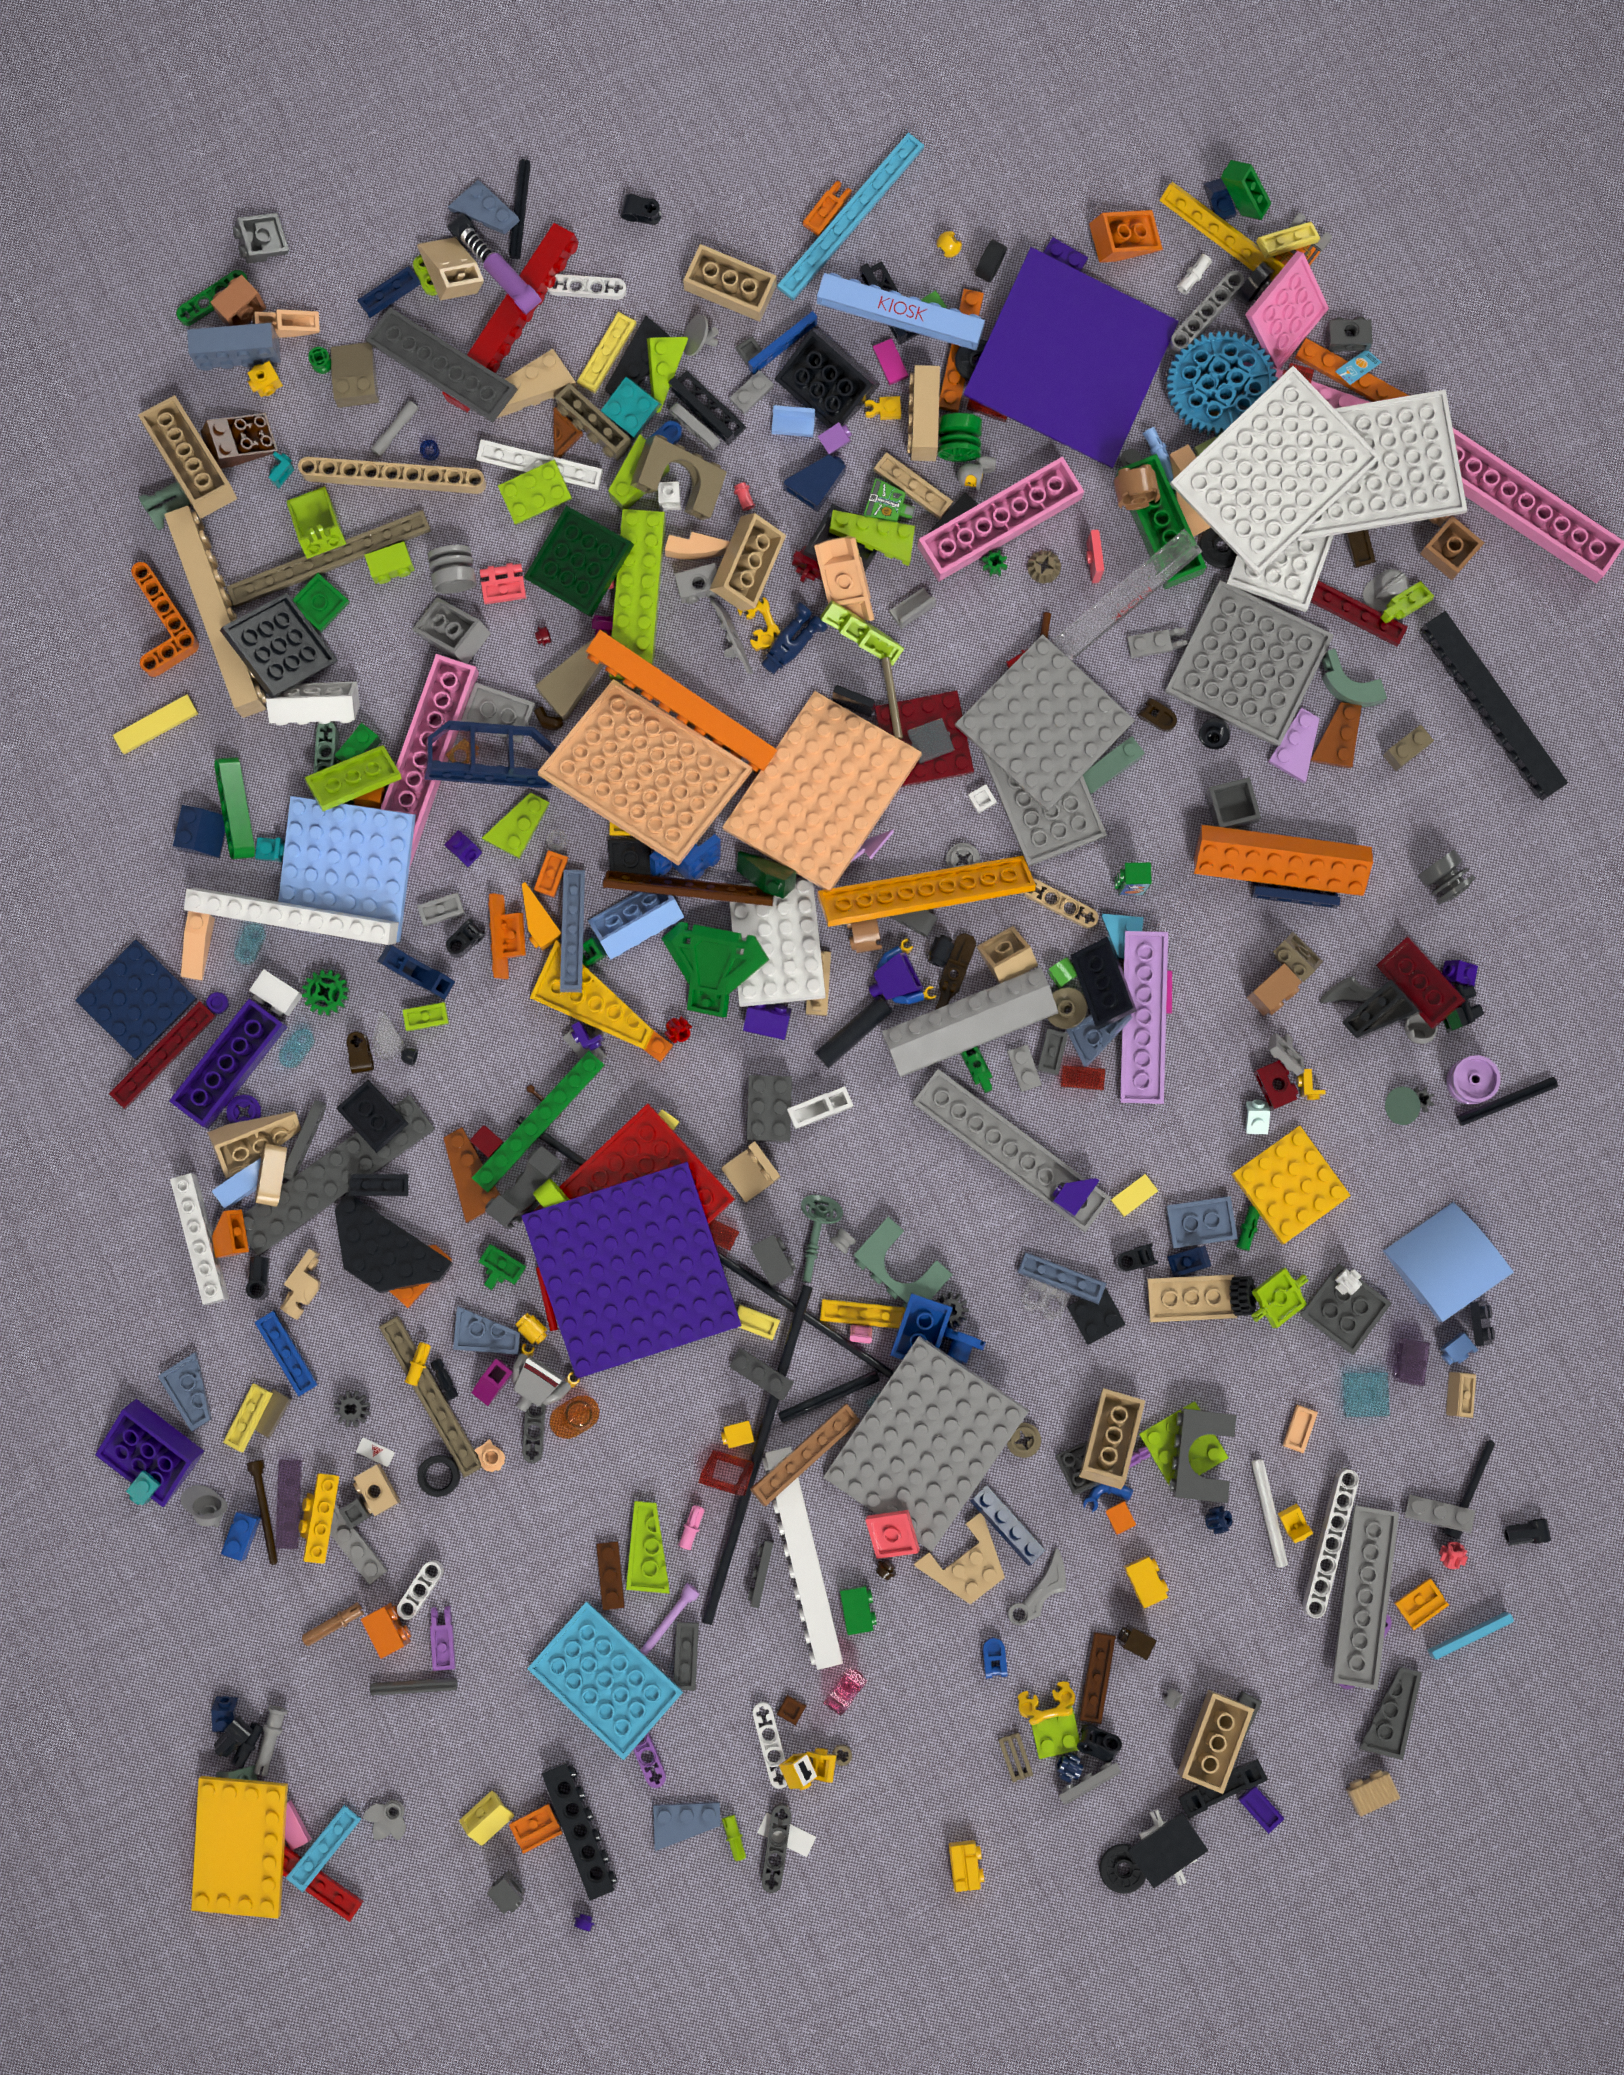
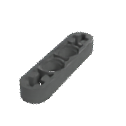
[283,1100,327,1181]
[522,1403,546,1463]
[762,1804,791,1893]

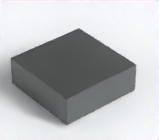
[735,336,762,366]

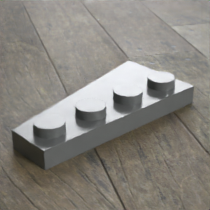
[1359,1666,1422,1760]

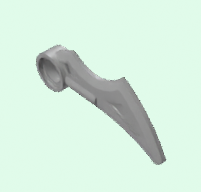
[1007,1548,1066,1626]

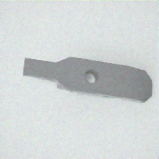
[710,599,753,674]

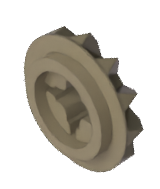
[1027,550,1061,583]
[1007,1423,1041,1458]

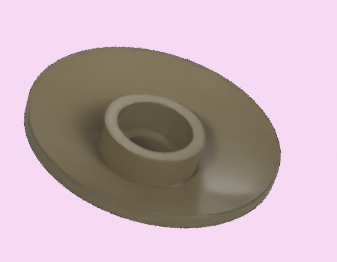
[1047,988,1088,1029]

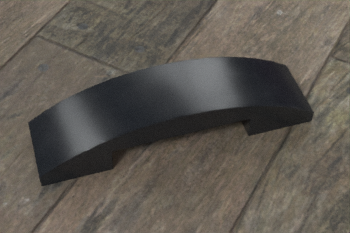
[1178,1759,1268,1819]

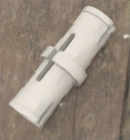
[1177,254,1212,295]

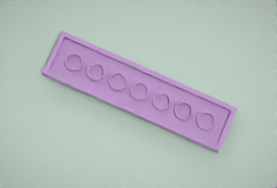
[1120,931,1168,1104]

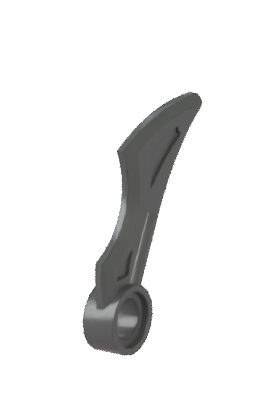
[1319,976,1380,1003]

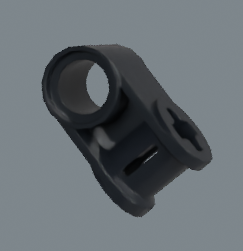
[620,194,662,225]
[446,918,486,958]
[1114,1243,1159,1272]
[1077,1724,1122,1762]

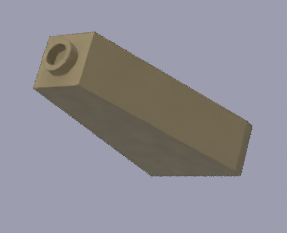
[535,638,604,722]

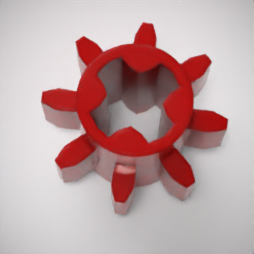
[664,1016,692,1044]

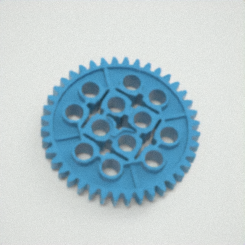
[1167,331,1278,437]

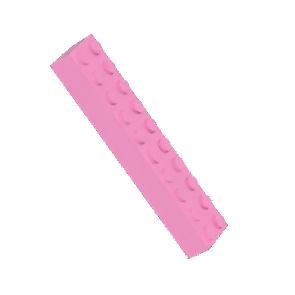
[1452,427,1624,584]
[381,654,479,869]

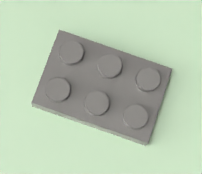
[461,682,535,744]

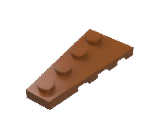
[443,1127,501,1223]

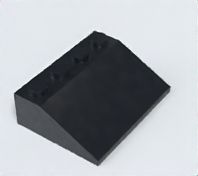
[774,329,880,428]

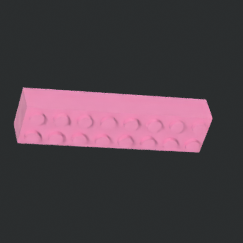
[917,456,1084,581]

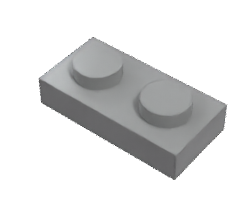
[730,370,774,415]
[417,892,465,927]
[1007,1044,1042,1092]

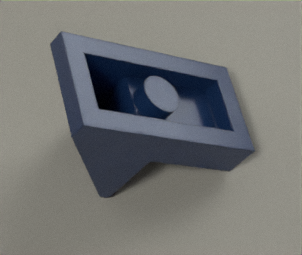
[1203,178,1237,220]
[1167,1245,1212,1277]

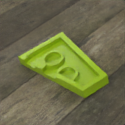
[482,793,550,859]

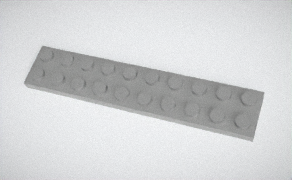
[912,1069,1111,1233]

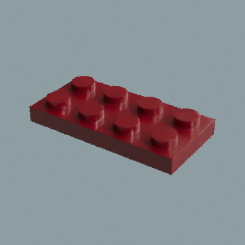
[1376,936,1466,1029]

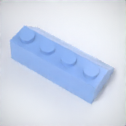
[587,891,684,960]

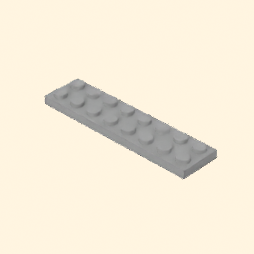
[1332,1505,1399,1690]

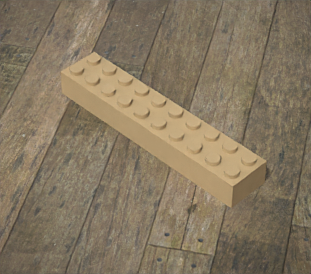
[164,506,267,718]

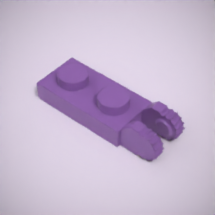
[430,1606,456,1671]

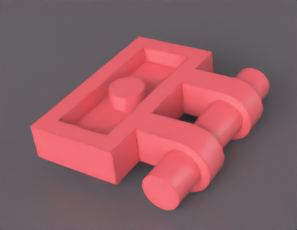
[480,563,526,605]

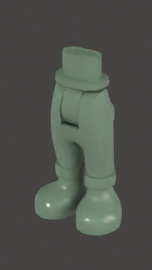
[138,481,191,531]

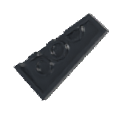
[605,316,670,396]

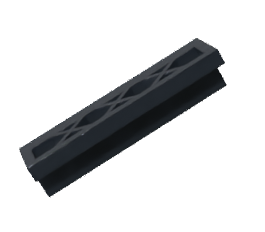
[860,261,920,345]
[668,371,746,446]

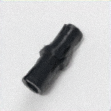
[230,1721,263,1769]

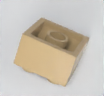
[976,926,1038,984]

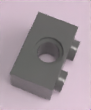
[1326,317,1373,352]
[487,1870,526,1914]

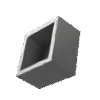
[1205,777,1261,829]

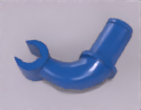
[1083,1484,1134,1512]

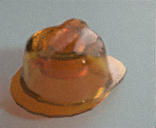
[550,1395,600,1439]

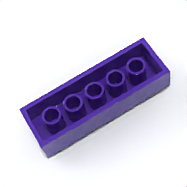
[169,998,287,1129]

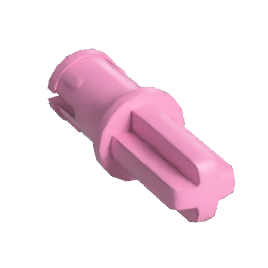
[678,1505,705,1550]

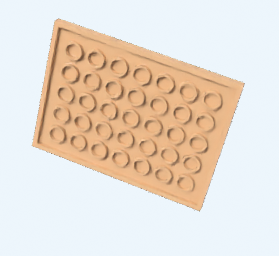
[538,679,753,866]
[722,691,922,891]

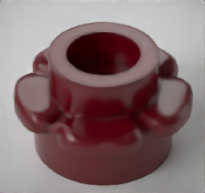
[535,626,552,646]

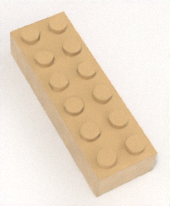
[138,395,237,519]

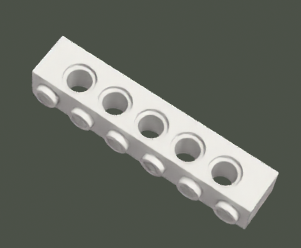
[170,1173,229,1305]

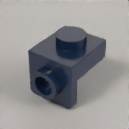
[211,1696,238,1732]

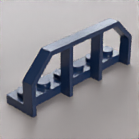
[424,720,556,789]

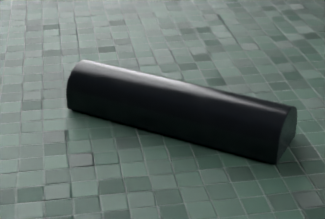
[814,996,892,1069]

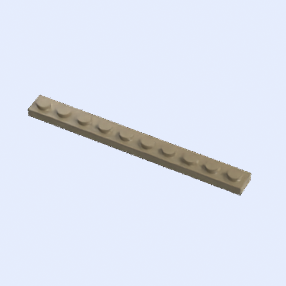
[226,510,431,608]

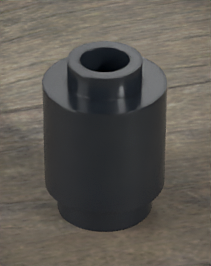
[927,934,955,968]

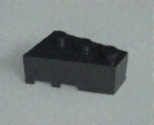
[1342,979,1422,1039]

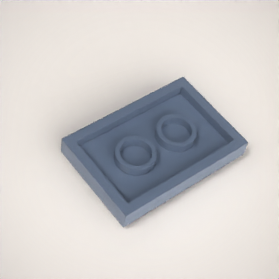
[1166,1196,1238,1249]

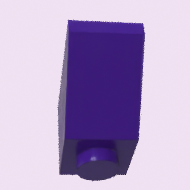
[1051,1178,1100,1217]

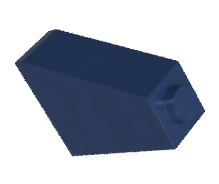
[783,454,846,512]

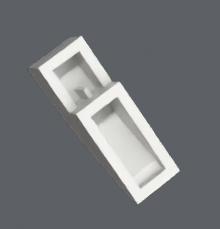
[787,1086,853,1129]

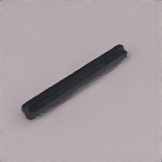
[509,159,531,260]
[1457,1077,1558,1126]
[778,1371,880,1423]

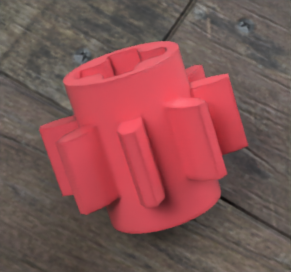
[1439,1542,1468,1569]

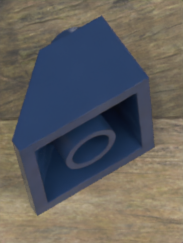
[173,805,226,858]

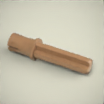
[302,1602,364,1646]

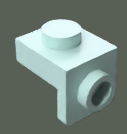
[1245,1100,1270,1134]

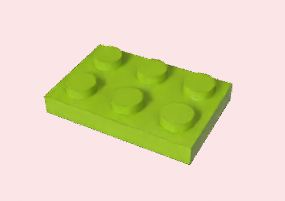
[498,460,573,525]

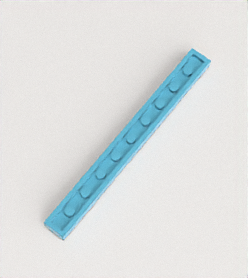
[777,133,924,301]

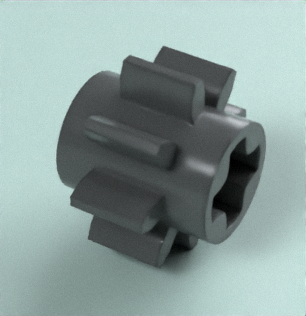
[1413,1087,1434,1113]

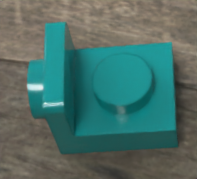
[268,451,294,489]
[255,837,285,862]

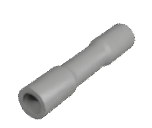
[371,400,419,457]

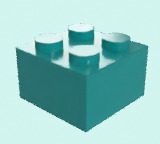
[601,377,662,438]

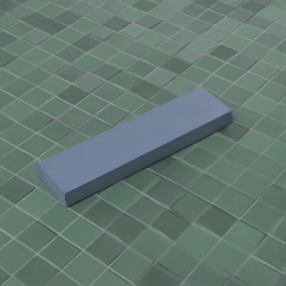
[1018,1252,1107,1304]

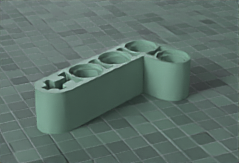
[312,722,354,805]

